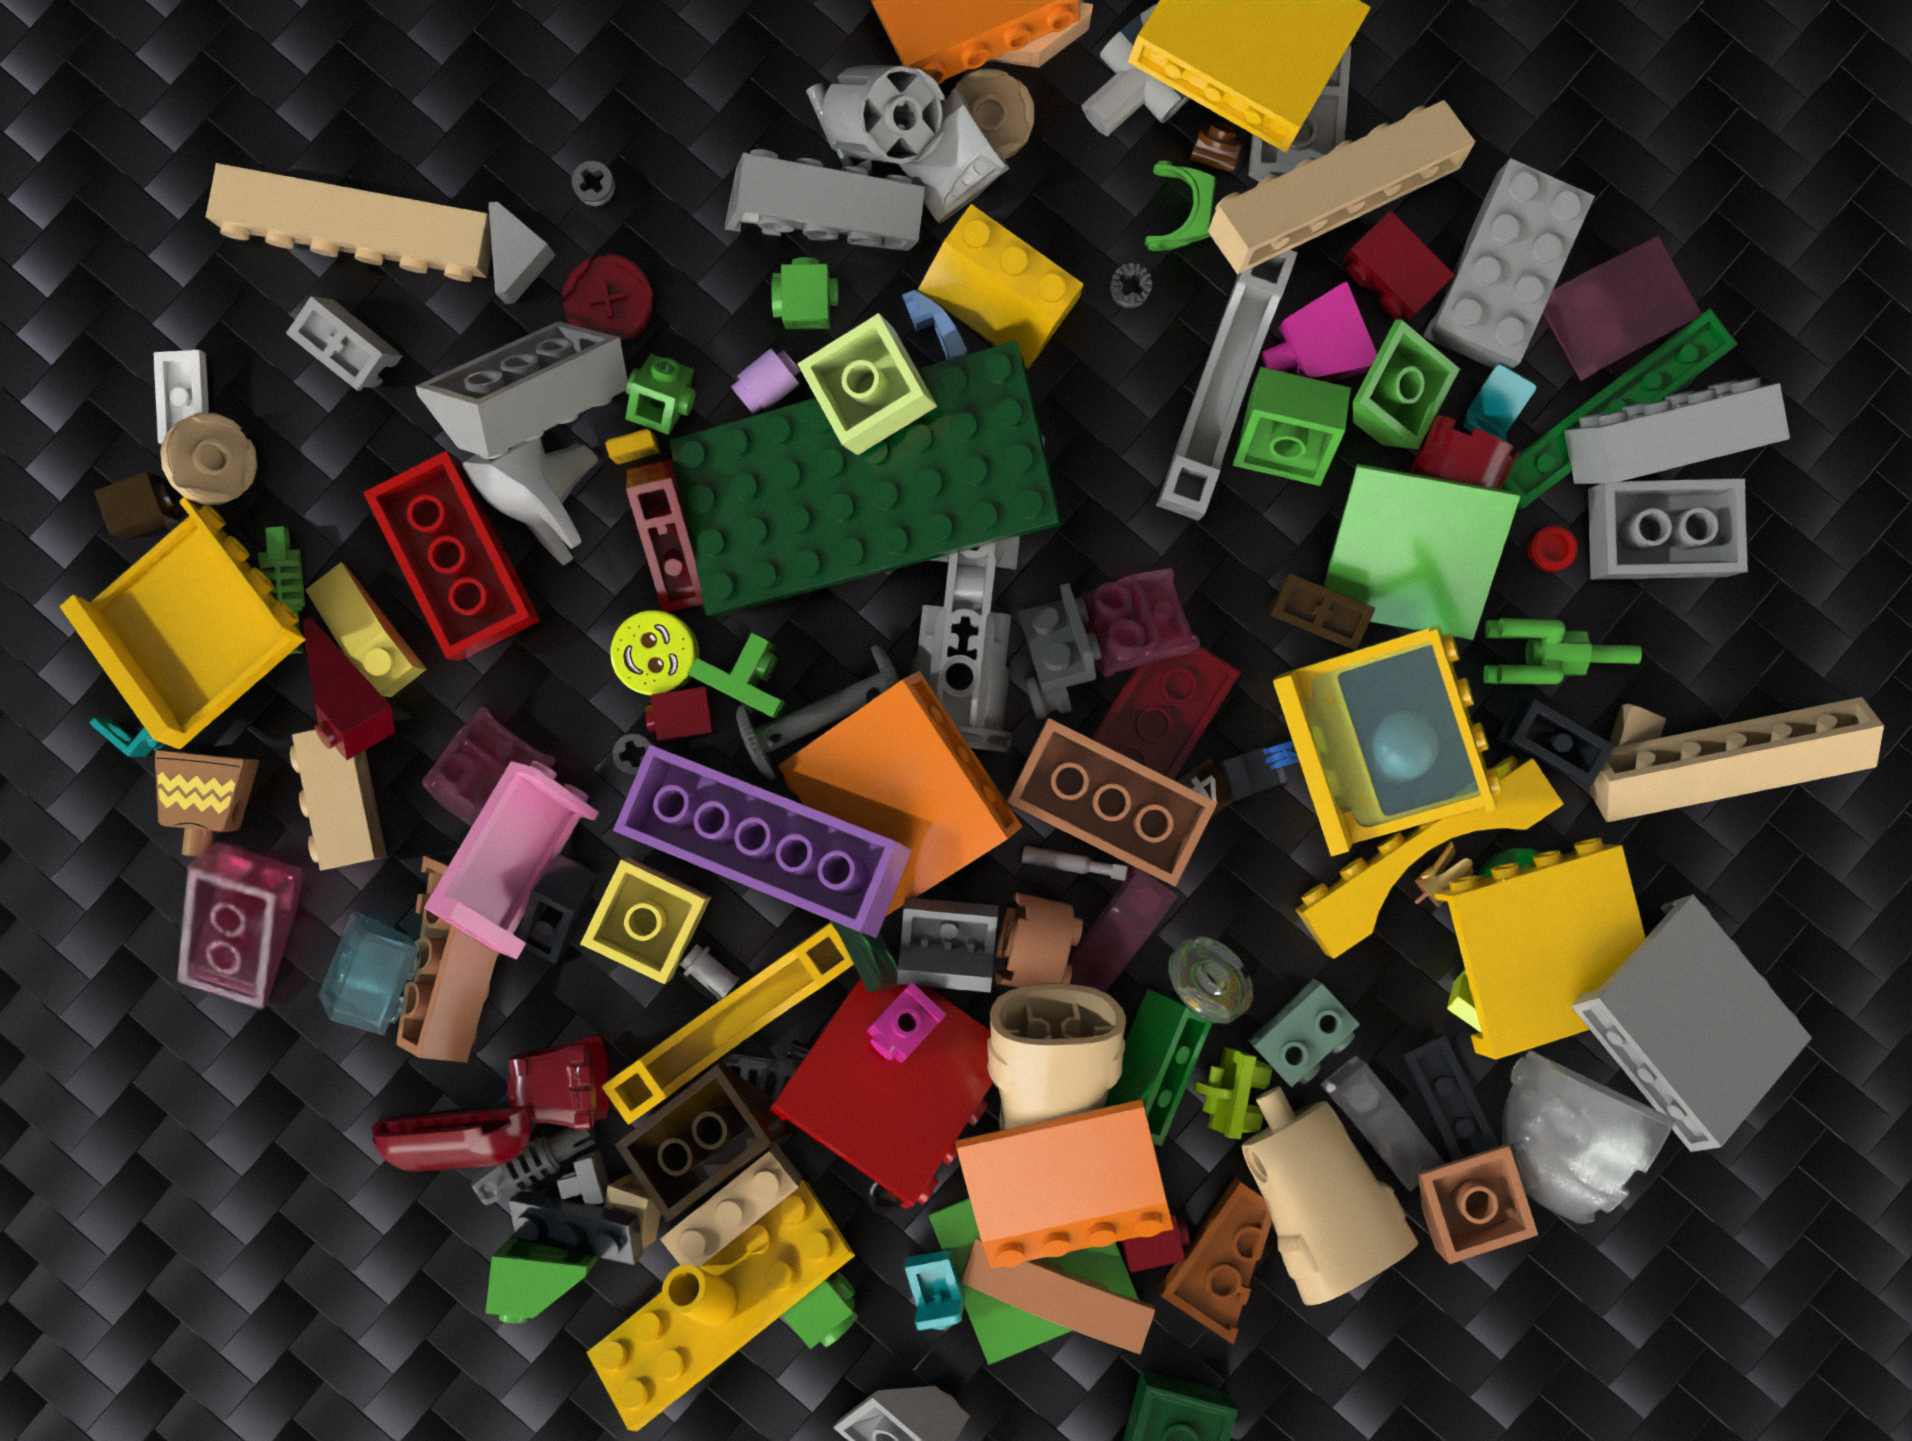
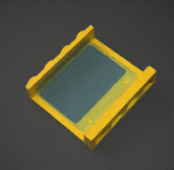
[1273,624,1503,856]

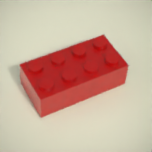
[363,451,541,662]

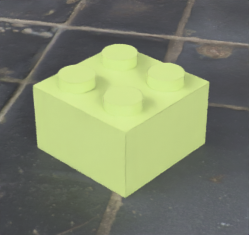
[798,313,937,455]

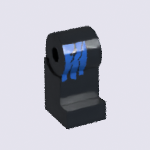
[1217,740,1304,801]

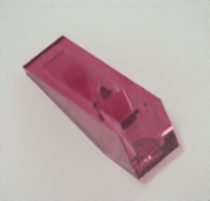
[1068,867,1178,993]

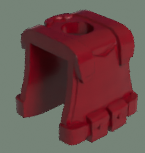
[507,1035,612,1130]

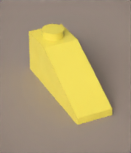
[306,562,427,697]

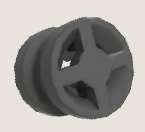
[1024,675,1072,721]

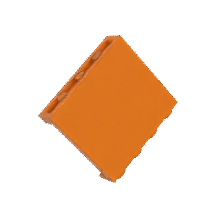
[871,0,1080,85]
[778,671,1023,916]

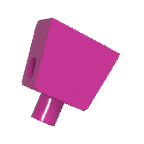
[1261,282,1377,382]

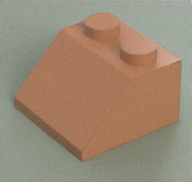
[1418,1144,1538,1264]

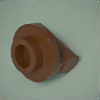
[1190,122,1243,173]

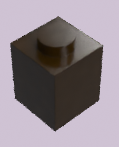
[94,472,179,539]

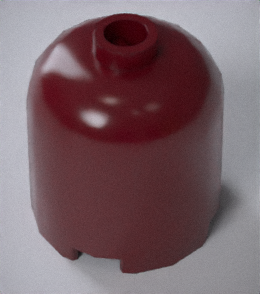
[1410,415,1520,489]

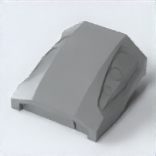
[899,89,1009,224]

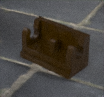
[1268,572,1376,651]

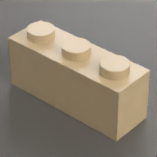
[290,730,387,871]
[660,1143,803,1268]

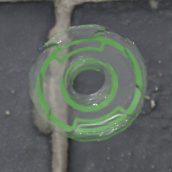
[1169,936,1253,1024]

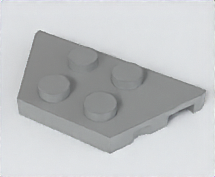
[1249,46,1351,182]

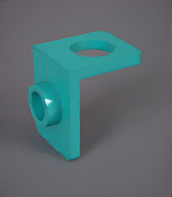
[1463,363,1536,442]
[89,717,165,757]

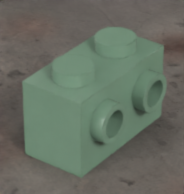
[1247,979,1360,1087]

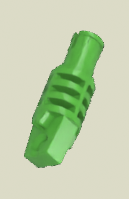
[258,526,305,654]

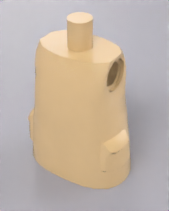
[987,984,1126,1131]
[1242,1086,1418,1305]

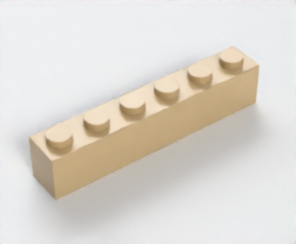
[1208,100,1475,274]
[206,163,492,282]
[1590,697,1884,822]

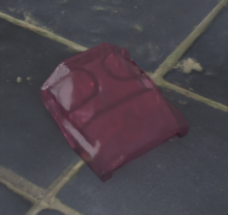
[1082,568,1200,678]
[423,706,555,827]

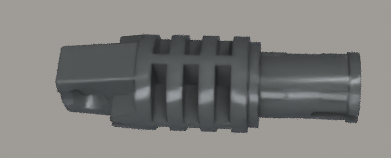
[472,1127,598,1205]

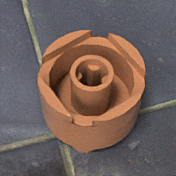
[995,892,1083,988]

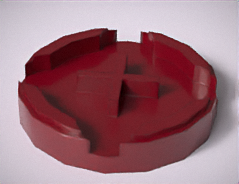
[562,254,654,345]

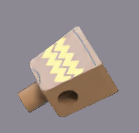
[155,750,259,857]

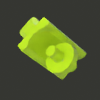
[1193,1046,1272,1139]

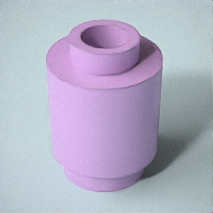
[731,349,800,415]

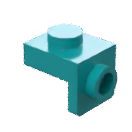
[905,1249,965,1330]

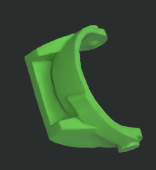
[1145,161,1216,251]

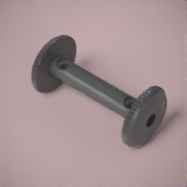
[736,645,901,780]

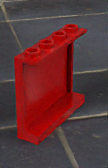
[768,953,997,1209]

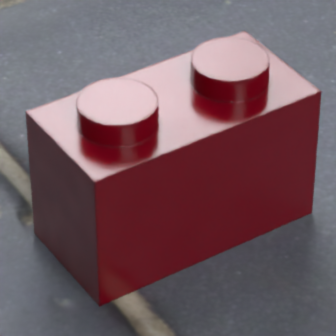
[1343,210,1455,323]

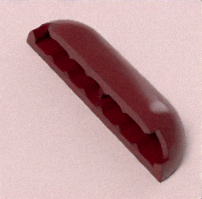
[371,1107,531,1172]

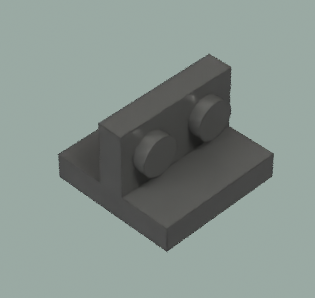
[897,897,998,992]

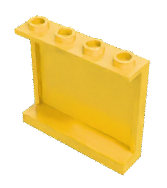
[1127,0,1371,153]
[59,497,306,749]
[1434,838,1645,1060]

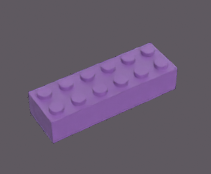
[613,744,912,938]

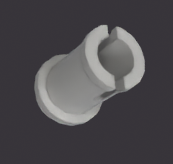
[679,943,739,1000]

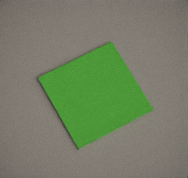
[1323,464,1521,640]
[928,1198,1139,1365]

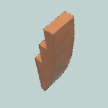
[960,1237,1155,1354]

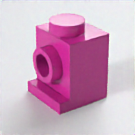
[867,982,947,1063]

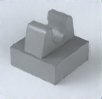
[557,1149,610,1206]

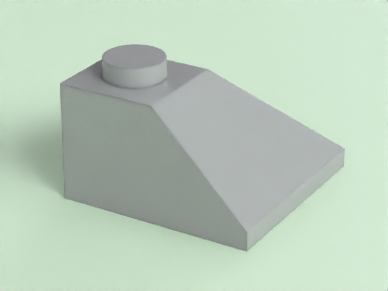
[833,1386,970,1441]

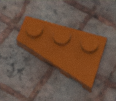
[1157,1177,1272,1345]

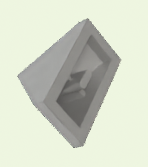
[488,202,556,304]

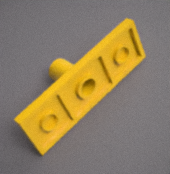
[586,1179,855,1432]

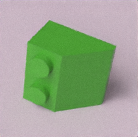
[1353,320,1460,449]
[1232,367,1351,486]
[486,1235,599,1323]

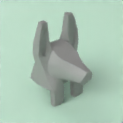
[462,438,598,565]

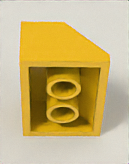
[918,204,1084,369]

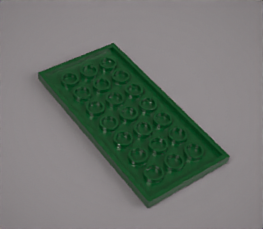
[669,341,1062,618]

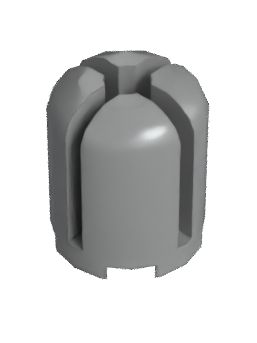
[822,65,945,164]

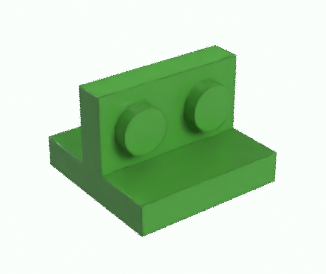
[688,633,788,719]

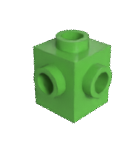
[625,354,696,435]

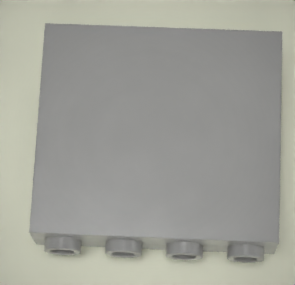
[1571,894,1812,1152]

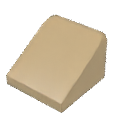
[1609,704,1666,747]

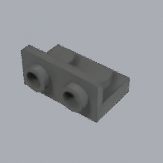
[1018,583,1101,694]

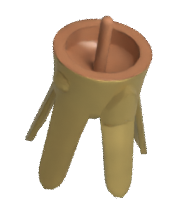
[1414,842,1484,907]

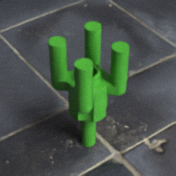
[1484,618,1642,685]

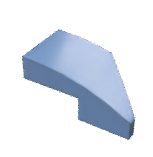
[902,290,967,360]

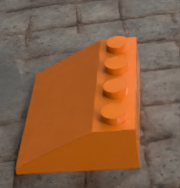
[956,1100,1173,1269]

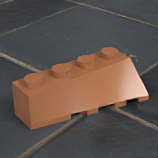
[396,856,500,1063]

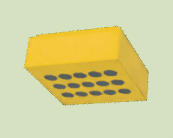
[605,429,660,464]

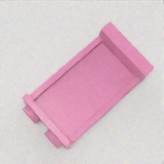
[424,761,599,959]

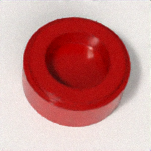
[1528,525,1578,572]

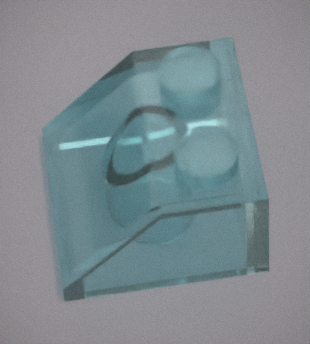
[318,911,421,1035]

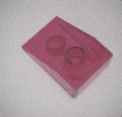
[1543,236,1702,381]
[177,842,302,1009]

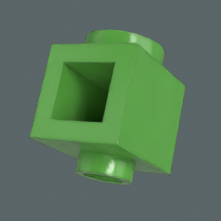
[772,257,839,329]
[782,1272,859,1349]

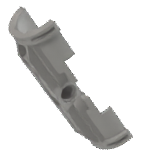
[910,435,1045,753]

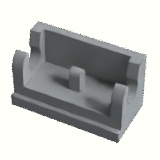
[286,296,403,391]

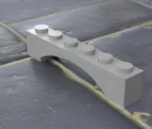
[1156,250,1298,521]

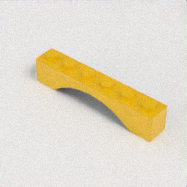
[1295,756,1564,959]
[601,921,860,1125]

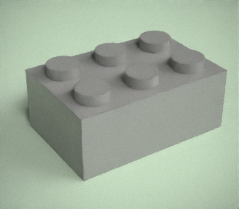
[1588,479,1748,580]

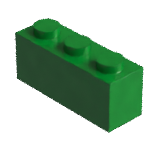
[1104,989,1214,1146]

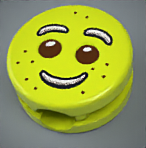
[610,610,700,695]

